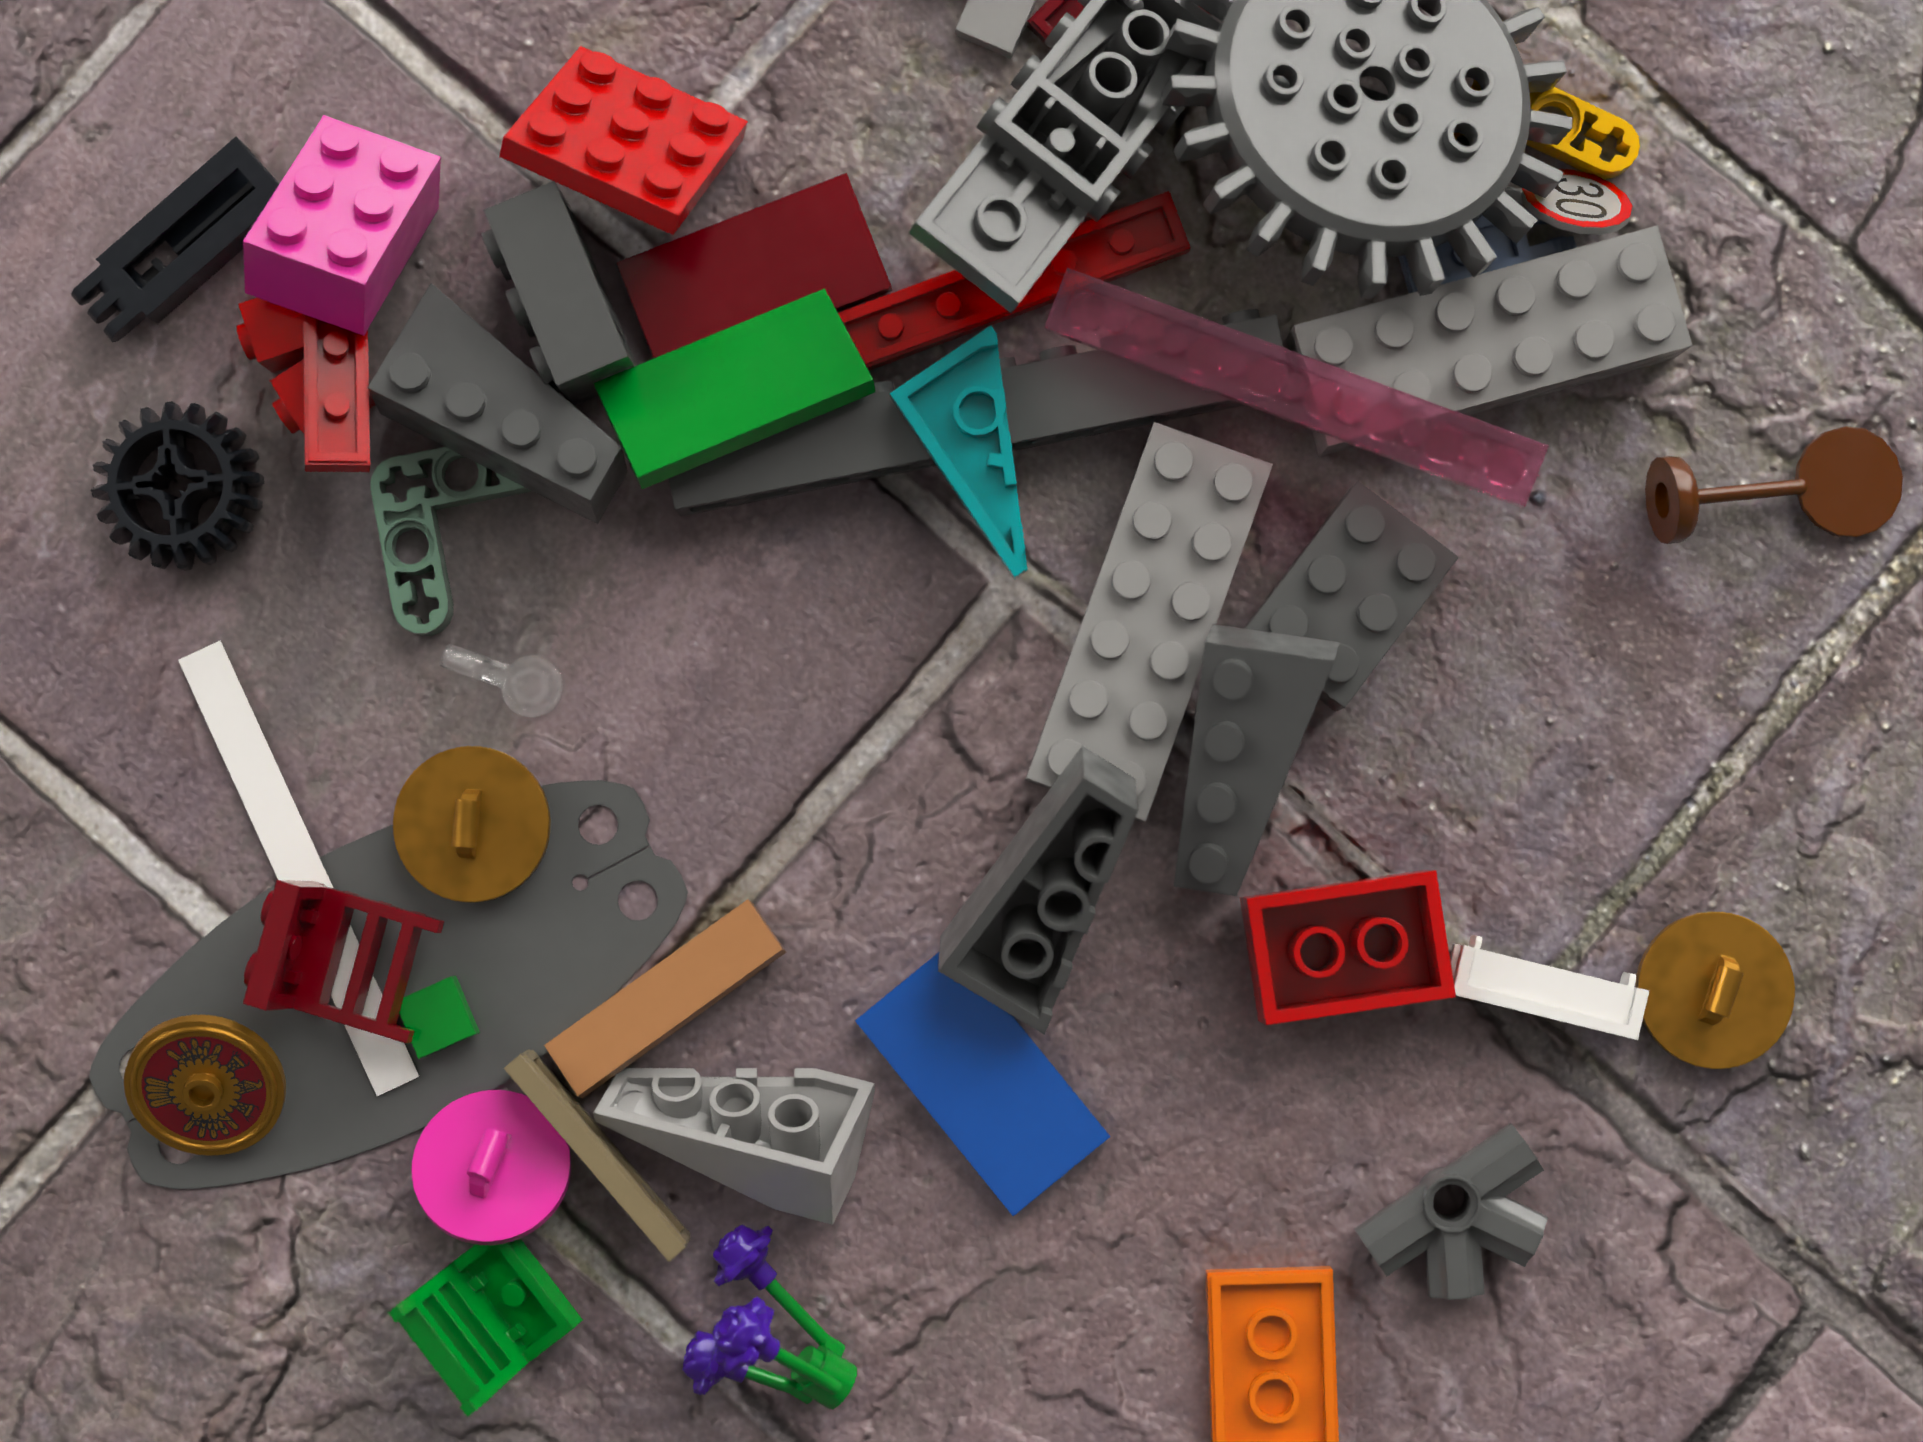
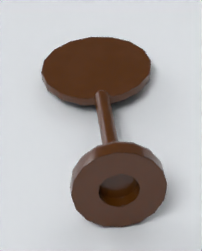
[1645,426,1903,544]

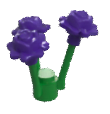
[682,1225,857,1409]

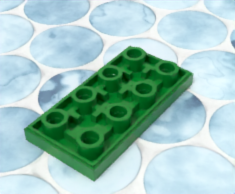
[594,288,876,489]

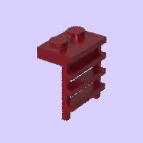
[243,880,445,1043]

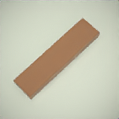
[544,899,786,1098]

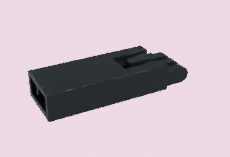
[71,137,280,342]

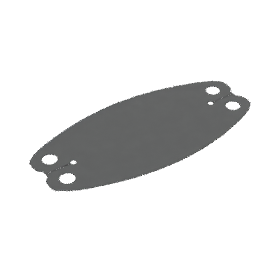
[89,780,688,1189]

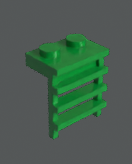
[388,1238,583,1417]

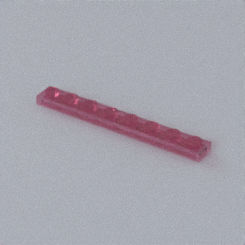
[1044,268,1549,509]

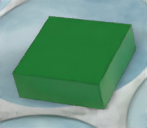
[399,976,480,1059]

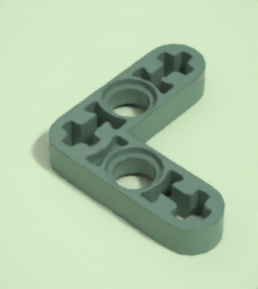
[370,447,531,636]

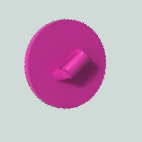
[412,1090,572,1245]

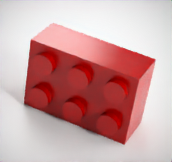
[1240,870,1456,1025]

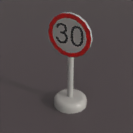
[1382,169,1633,235]

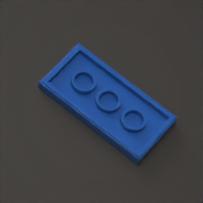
[855,952,1110,1216]

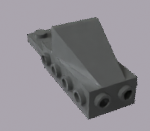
[908,0,1220,313]

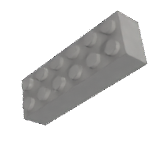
[1286,225,1693,457]
[1025,422,1273,822]

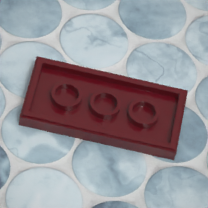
[616,173,892,358]

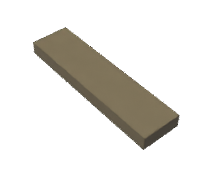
[503,1049,691,1262]

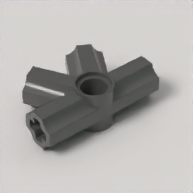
[1354,1123,1548,1300]

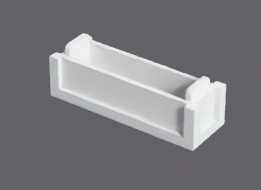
[1450,935,1649,1040]

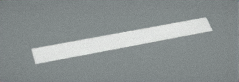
[178,641,420,1096]

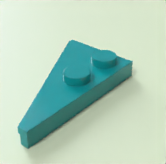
[890,325,1028,580]

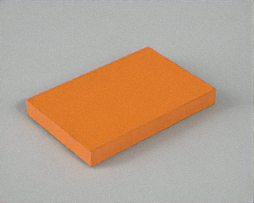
[1205,1266,1339,1442]

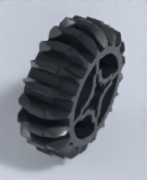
[90,401,265,571]

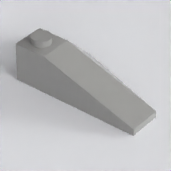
[593,1068,875,1225]

